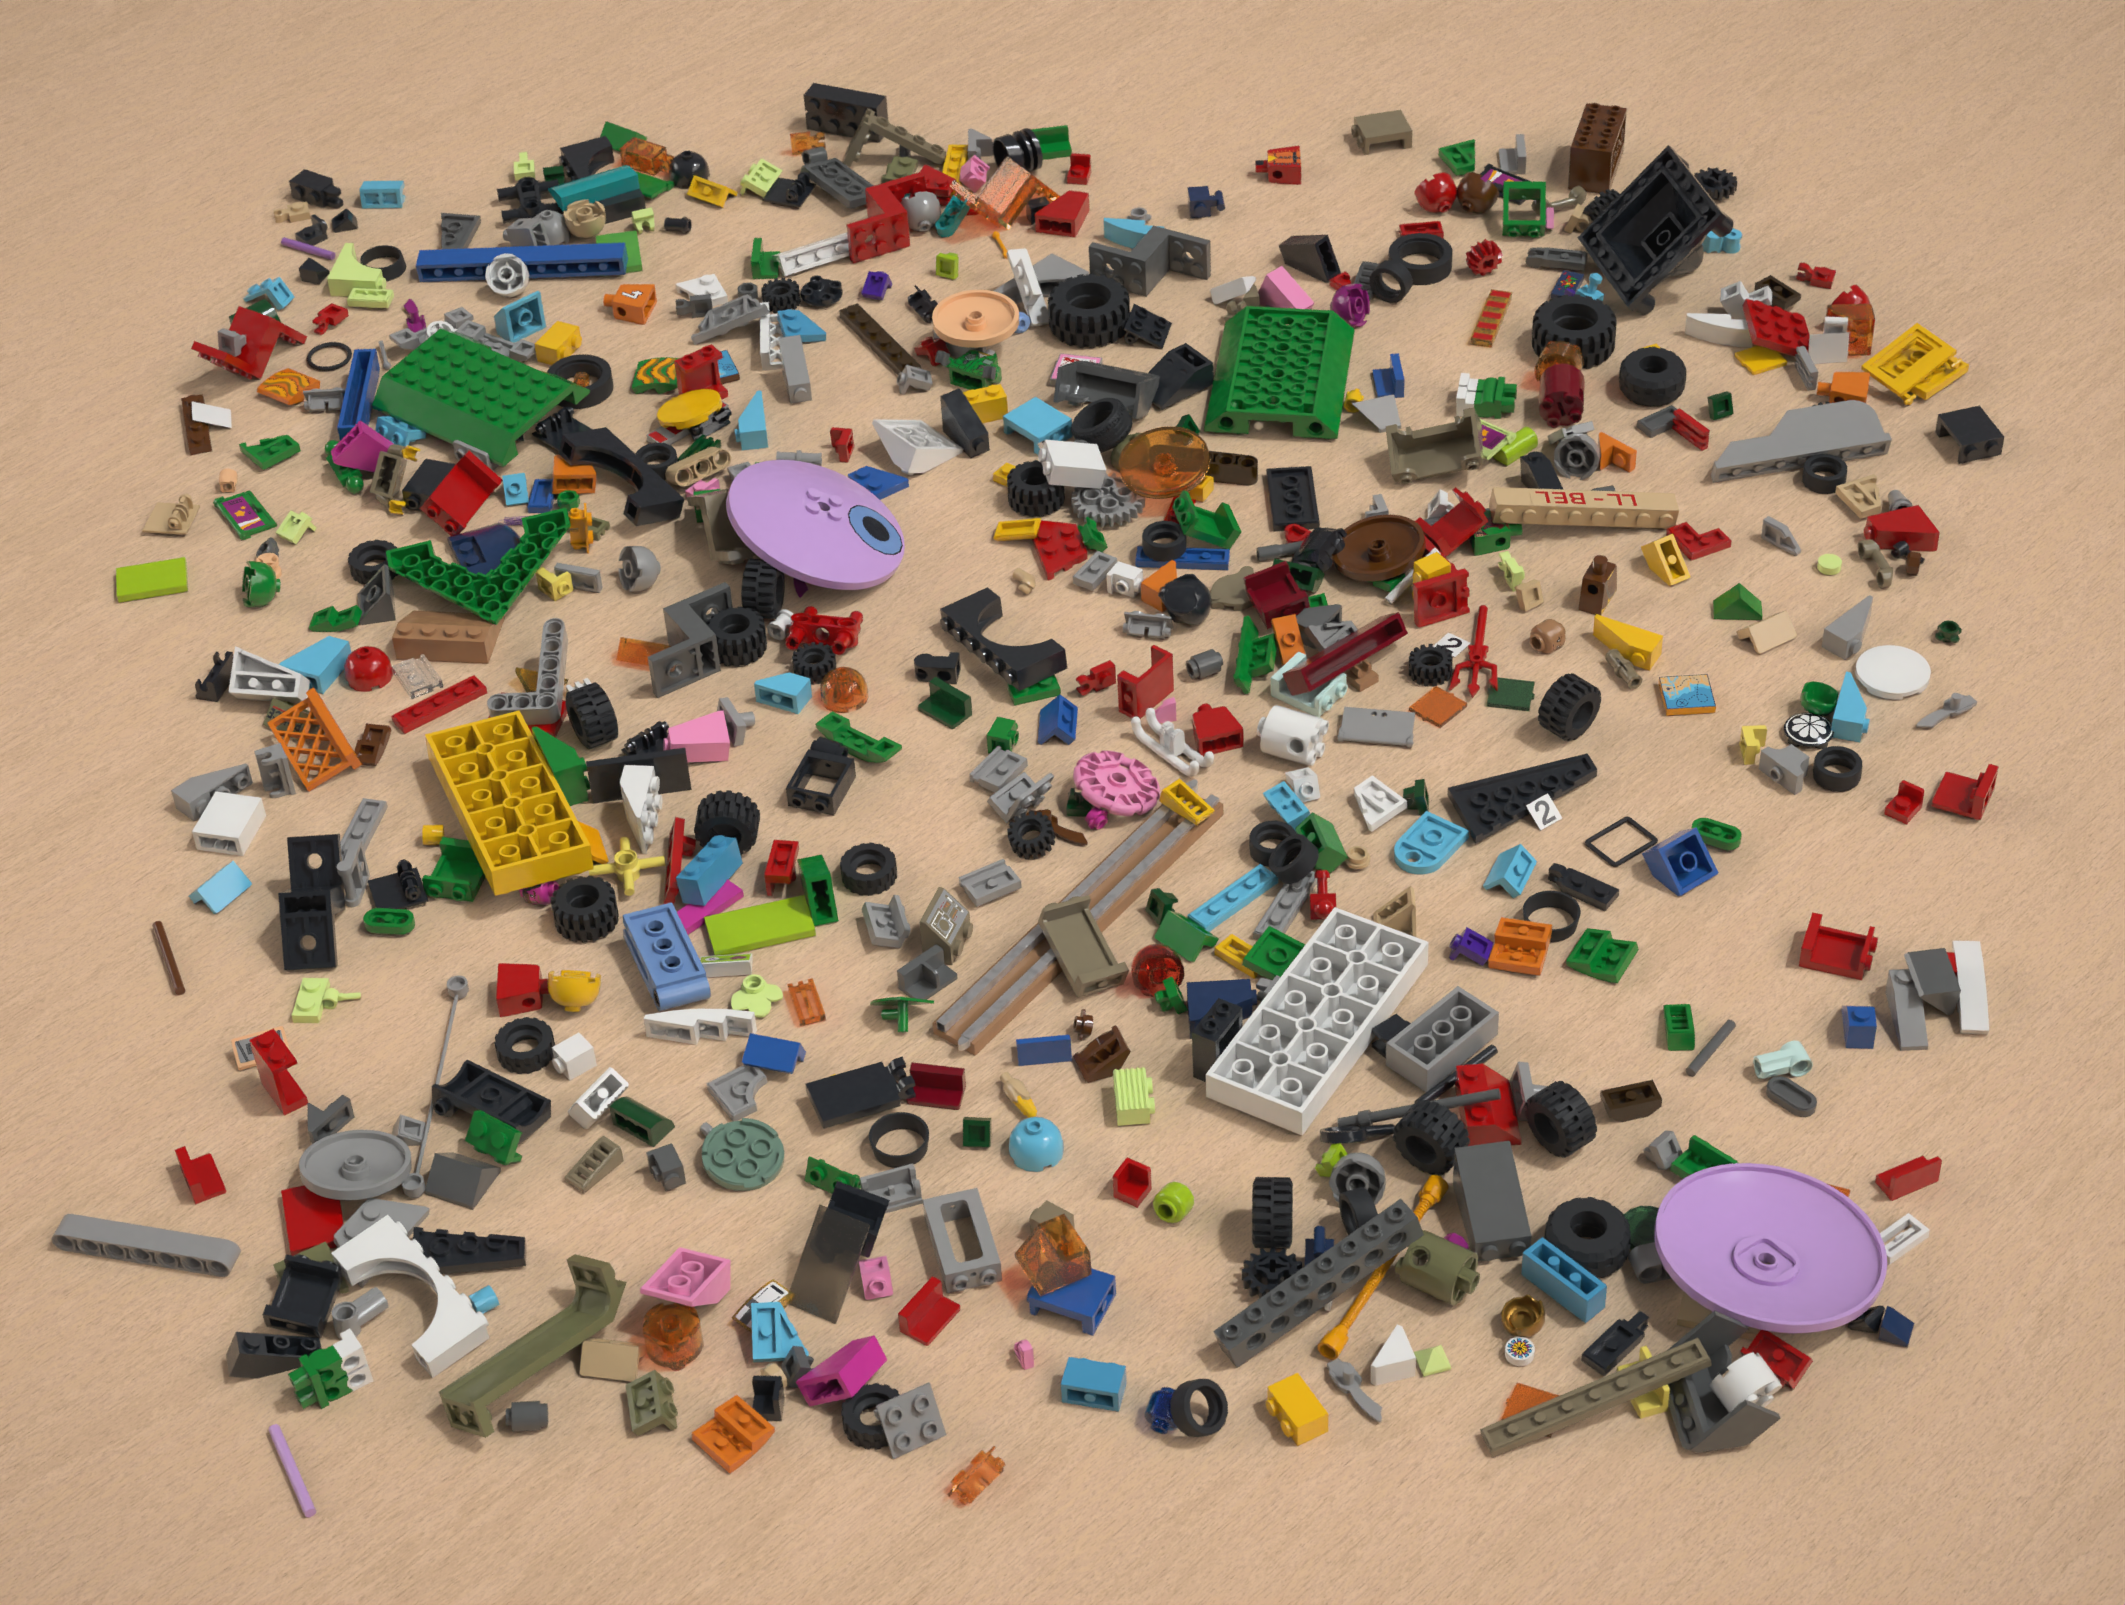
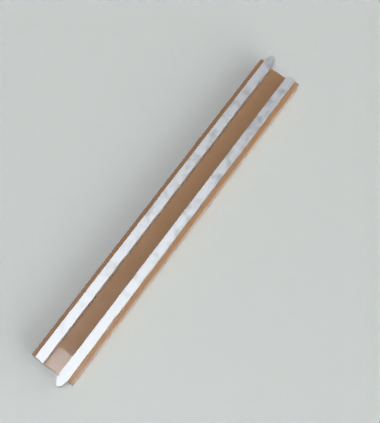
[933,780,1224,1056]

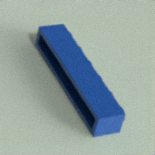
[337,349,380,441]

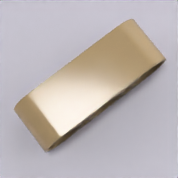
[665,447,731,487]

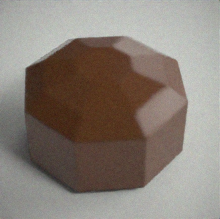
[1905,551,1921,575]

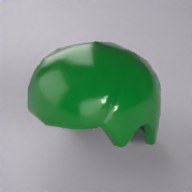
[1800,681,1839,716]

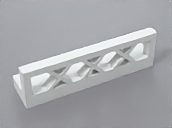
[772,232,849,276]
[760,302,783,371]

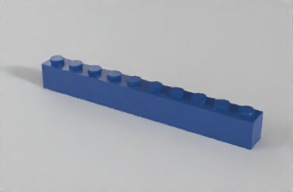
[416,243,628,282]

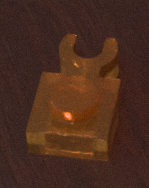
[790,132,826,155]

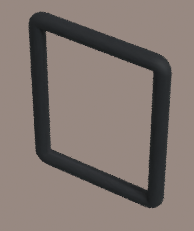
[1585,816,1658,867]

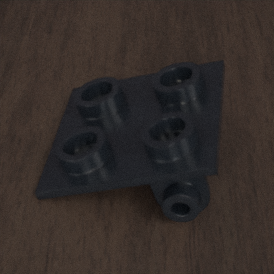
[763,172,816,207]
[1124,304,1172,349]
[532,406,592,451]
[621,721,669,756]
[368,859,428,909]

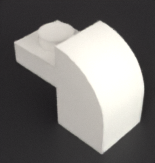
[1720,281,1772,320]

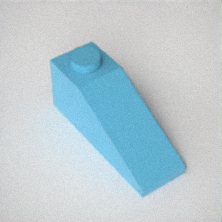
[735,390,768,451]
[1831,672,1870,743]

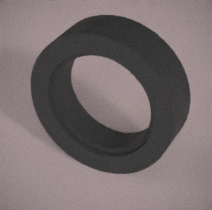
[1389,233,1453,285]
[547,354,614,409]

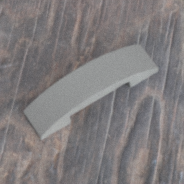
[389,307,474,349]
[455,320,536,362]

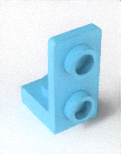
[243,277,295,310]

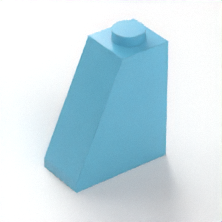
[279,636,351,694]

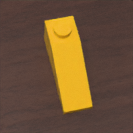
[1593,614,1663,671]

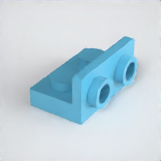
[375,416,426,446]

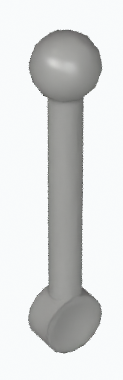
[378,340,391,370]

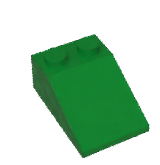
[532,726,590,806]

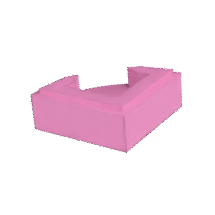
[1545,208,1554,229]
[1155,697,1176,723]
[1014,1339,1034,1370]

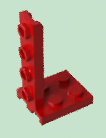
[1413,535,1470,628]

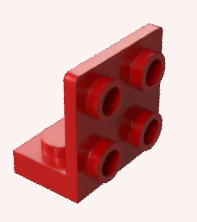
[1931,764,1999,820]

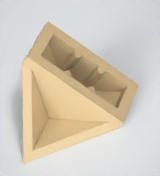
[1373,886,1417,938]

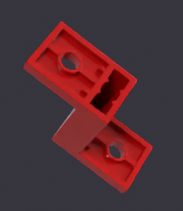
[846,172,927,264]
[191,306,307,380]

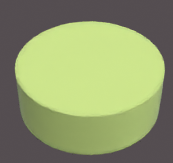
[1817,554,1842,575]

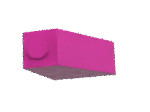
[331,421,394,472]
[796,1335,888,1407]

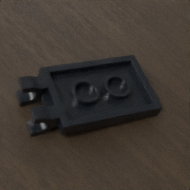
[805,1057,916,1129]

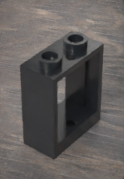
[786,749,856,815]
[1192,998,1243,1082]

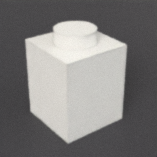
[552,1033,597,1080]

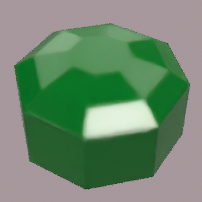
[557,490,580,511]

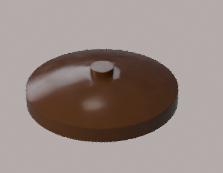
[1332,514,1426,581]

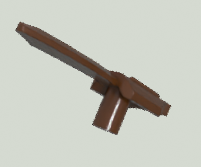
[1026,809,1088,845]

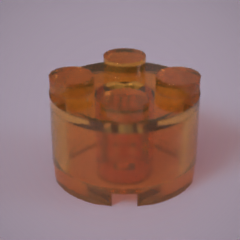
[1534,341,1584,381]
[642,1302,704,1371]

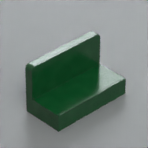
[918,677,972,729]

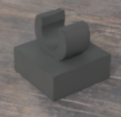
[781,1346,814,1388]

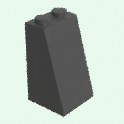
[1453,1141,1532,1261]

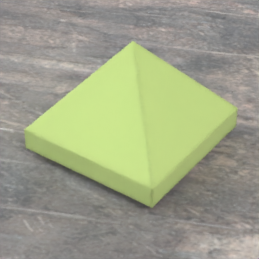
[1414,1345,1451,1377]

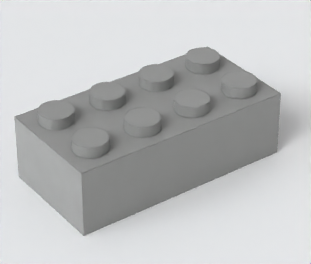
[1386,986,1499,1092]

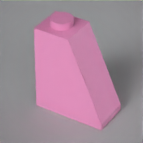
[1258,266,1314,309]
[663,711,730,762]

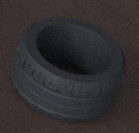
[1071,398,1132,453]

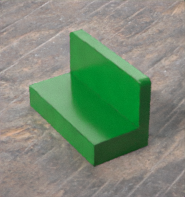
[600,121,647,155]
[1031,125,1072,160]
[751,238,780,279]
[1154,910,1219,962]

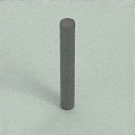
[1686,1019,1736,1077]

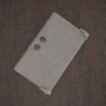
[1338,707,1415,748]

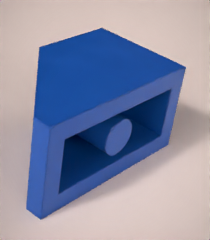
[1841,1005,1877,1049]

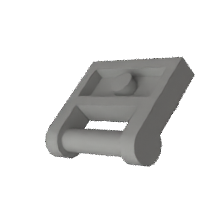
[336,839,370,907]

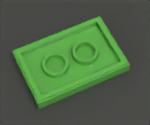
[596,230,643,276]

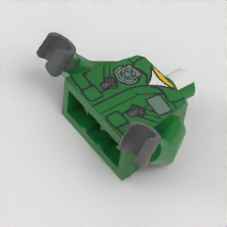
[935,349,1002,390]

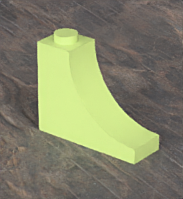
[327,243,386,297]

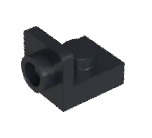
[295,214,328,246]

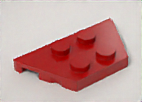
[1032,520,1088,580]

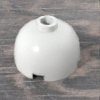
[485,254,529,297]

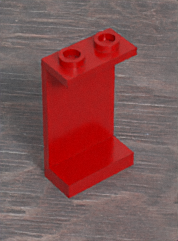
[420,451,503,536]

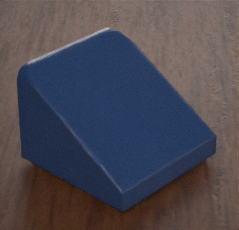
[1879,1306,1914,1348]

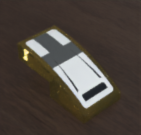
[731,1279,795,1334]

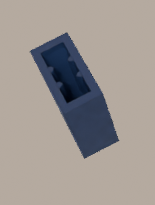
[1186,979,1257,1039]

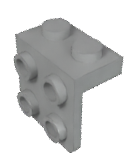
[987,772,1054,823]

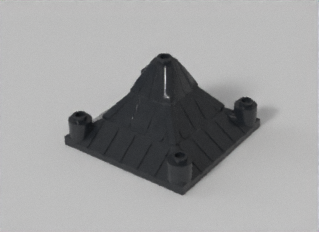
[1577,145,1734,315]

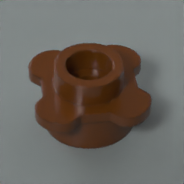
[1073,1009,1093,1041]

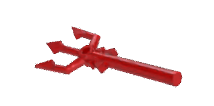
[1449,605,1498,698]

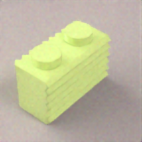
[1113,1067,1155,1126]

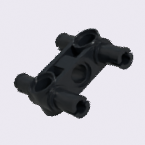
[497,177,564,224]

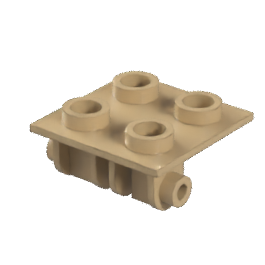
[142,494,200,535]

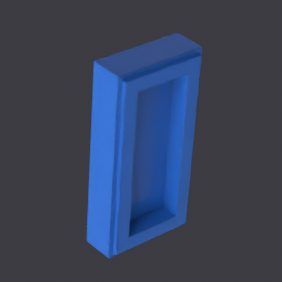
[528,479,556,513]

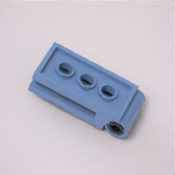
[623,902,711,1011]

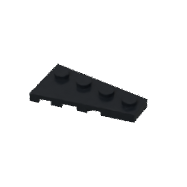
[413,1227,527,1277]

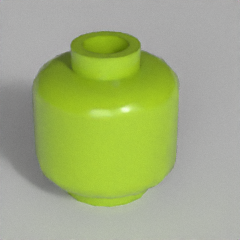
[1153,1182,1194,1224]

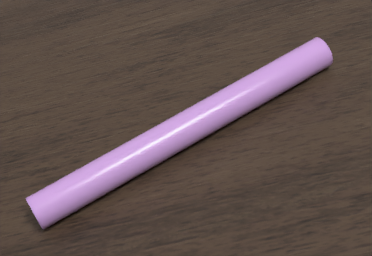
[268,1424,316,1517]

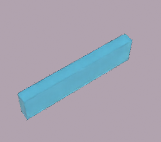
[1187,864,1278,932]

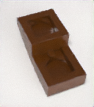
[354,723,392,766]

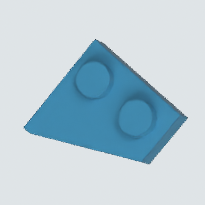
[777,309,826,342]

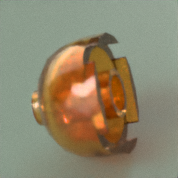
[820,667,869,713]

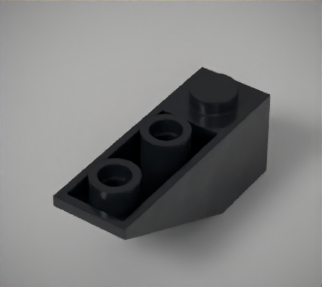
[226,1332,322,1379]

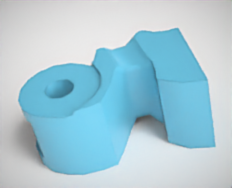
[1702,228,1742,254]

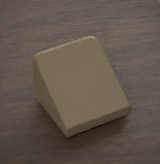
[1243,284,1260,307]

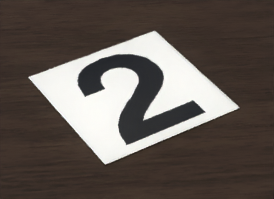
[1433,633,1470,657]
[1526,794,1562,831]

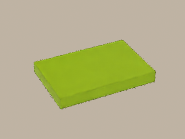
[116,557,188,603]

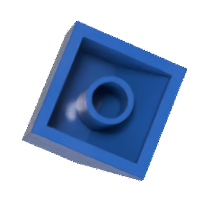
[1642,827,1719,896]

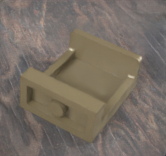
[1351,109,1412,155]

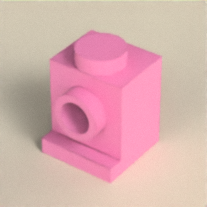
[959,155,990,193]

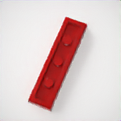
[391,675,487,734]

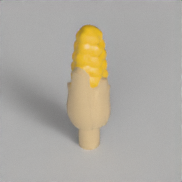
[1000,1072,1037,1118]

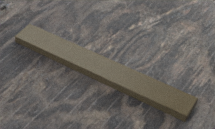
[1480,1338,1712,1458]

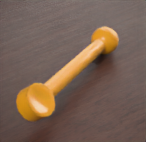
[992,231,1008,259]

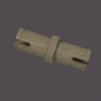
[1605,649,1643,689]

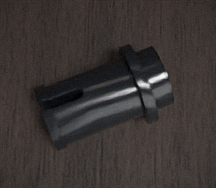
[664,217,692,233]

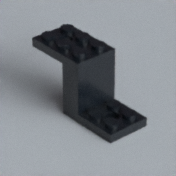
[278,834,345,970]

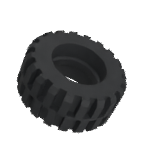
[1048,274,1130,348]
[1532,294,1617,370]

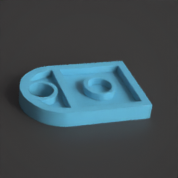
[1394,811,1469,875]

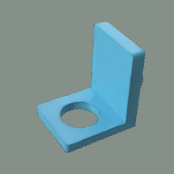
[502,473,529,506]

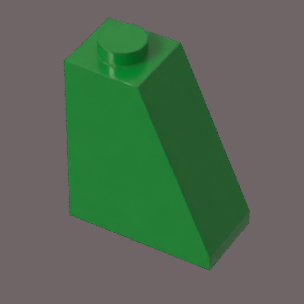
[797,854,839,926]

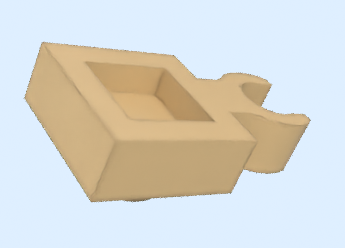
[273,201,311,223]

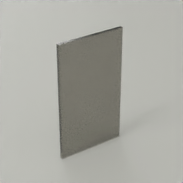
[785,1205,870,1324]

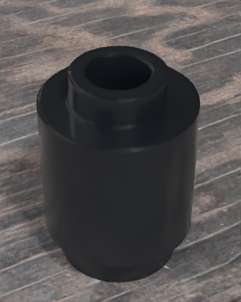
[810,737,848,765]

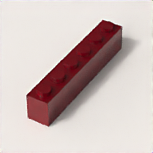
[1282,612,1408,696]

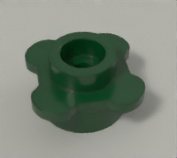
[1935,621,1962,643]

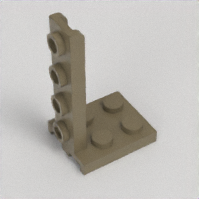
[843,108,946,167]

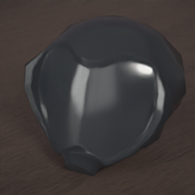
[1158,574,1212,625]

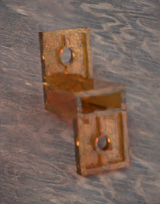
[949,156,1060,230]

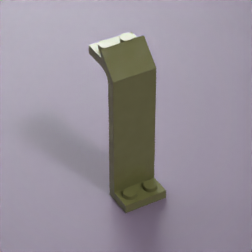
[439,1254,627,1438]

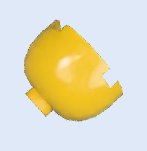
[548,970,601,1012]

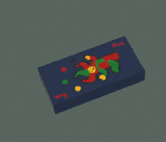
[1551,270,1584,298]

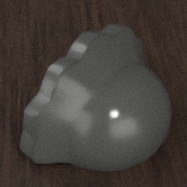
[256,537,279,557]

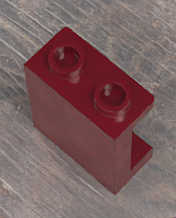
[1243,561,1310,630]

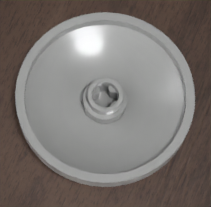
[299,1130,412,1200]

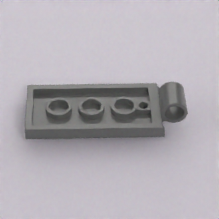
[801,146,874,209]

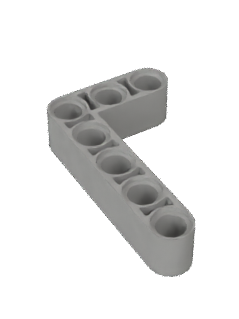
[487,618,568,725]

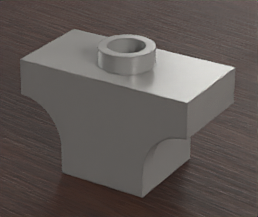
[1759,744,1810,795]

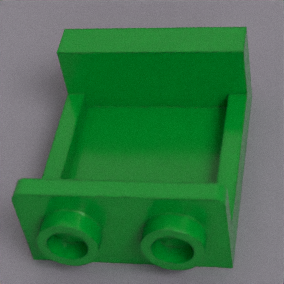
[1172,490,1242,549]
[422,837,486,902]

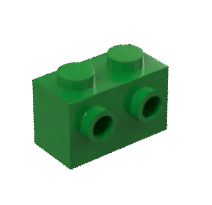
[1295,812,1348,874]

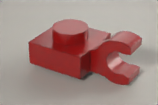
[1796,262,1836,289]
[312,303,349,335]

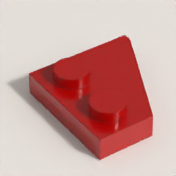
[920,165,956,197]

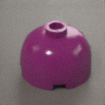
[1330,284,1370,327]

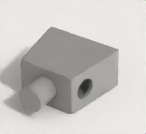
[503,218,550,247]

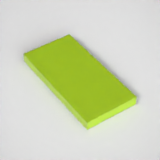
[704,895,816,956]

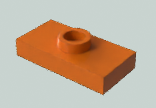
[1271,614,1306,667]

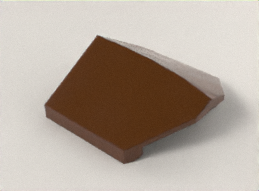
[1073,1025,1131,1083]

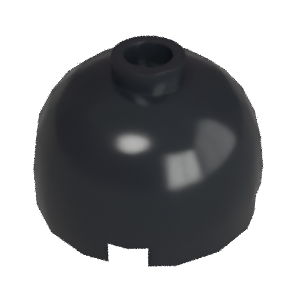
[669,150,710,188]

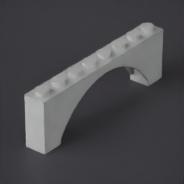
[933,253,1089,358]

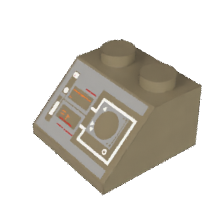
[920,887,973,965]

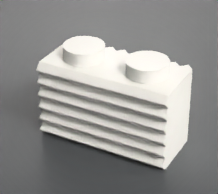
[567,1067,628,1129]

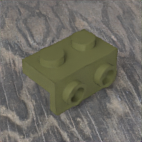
[881,156,918,184]

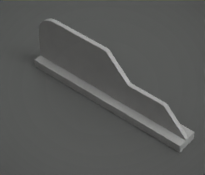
[1711,400,1892,483]

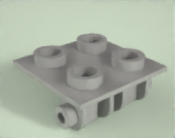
[873,1382,946,1459]

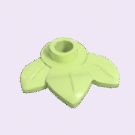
[731,974,783,1018]

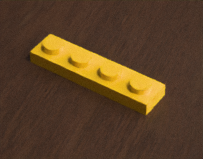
[939,144,968,198]

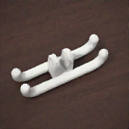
[1131,708,1214,777]

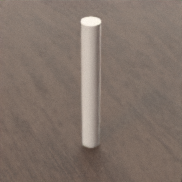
[1385,548,1441,604]

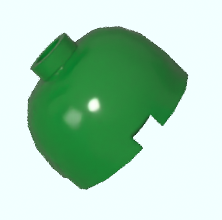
[242,561,281,607]

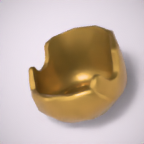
[1501,1294,1545,1338]

